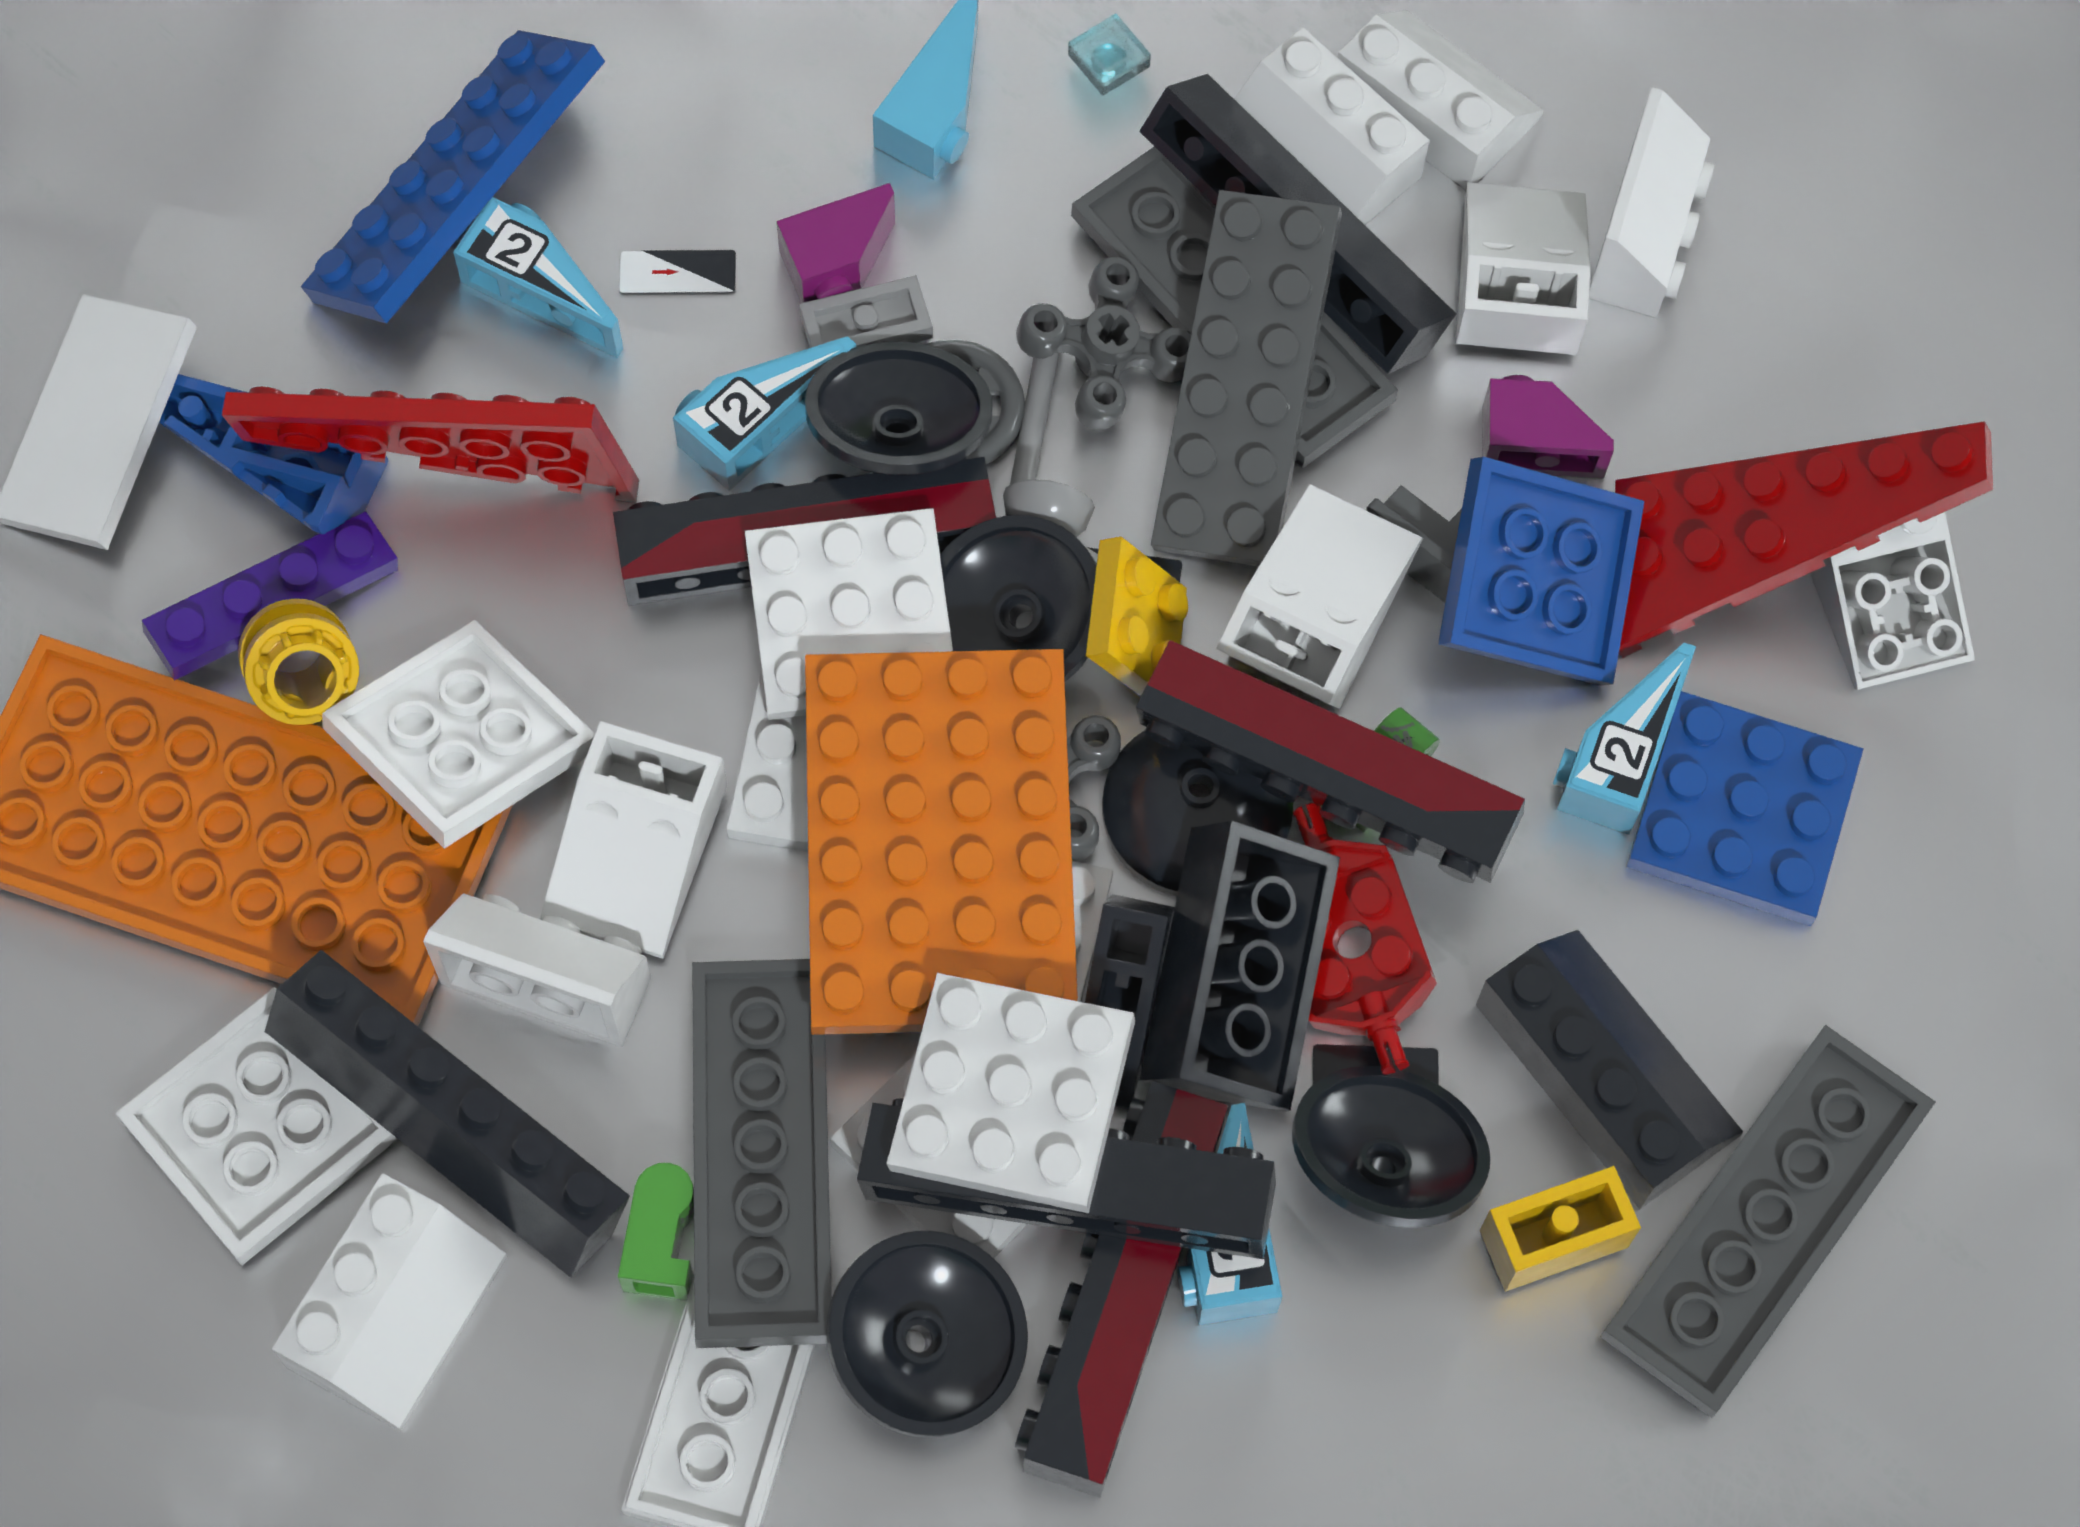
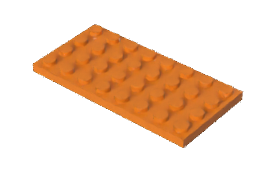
[0,634,513,1026]

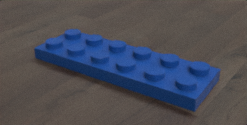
[300,30,605,324]

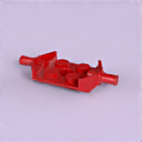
[1293,803,1437,1074]

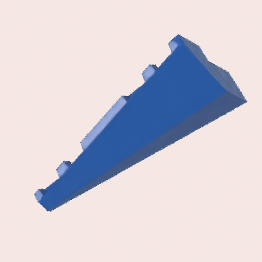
[159,374,389,535]

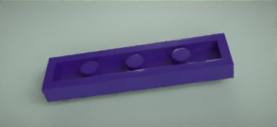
[142,511,398,681]

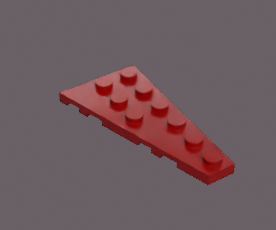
[222,386,639,503]
[1615,421,1993,658]

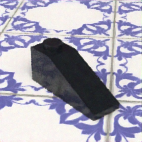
[1084,894,1175,1109]

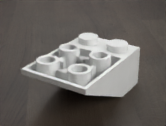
[1456,182,1590,355]
[1216,484,1423,708]
[1810,512,1975,690]
[540,721,727,959]

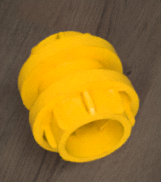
[238,599,359,725]

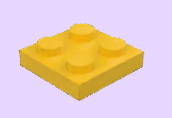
[1086,536,1188,696]

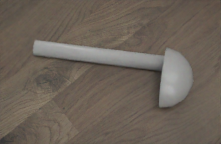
[1003,330,1095,537]

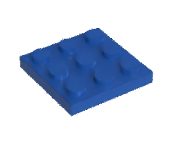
[1438,456,1645,685]
[1626,691,1864,926]

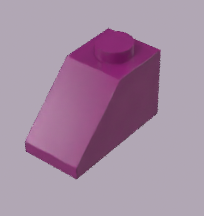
[776,183,895,303]
[1482,375,1614,479]

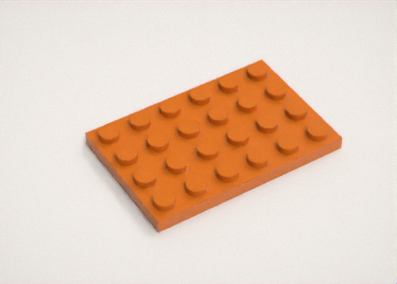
[805,649,1078,1035]

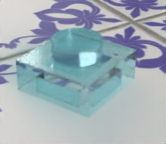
[1068,13,1151,96]

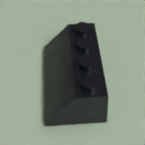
[1139,821,1340,1111]
[1476,930,1743,1209]

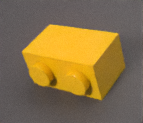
[1479,1166,1641,1292]

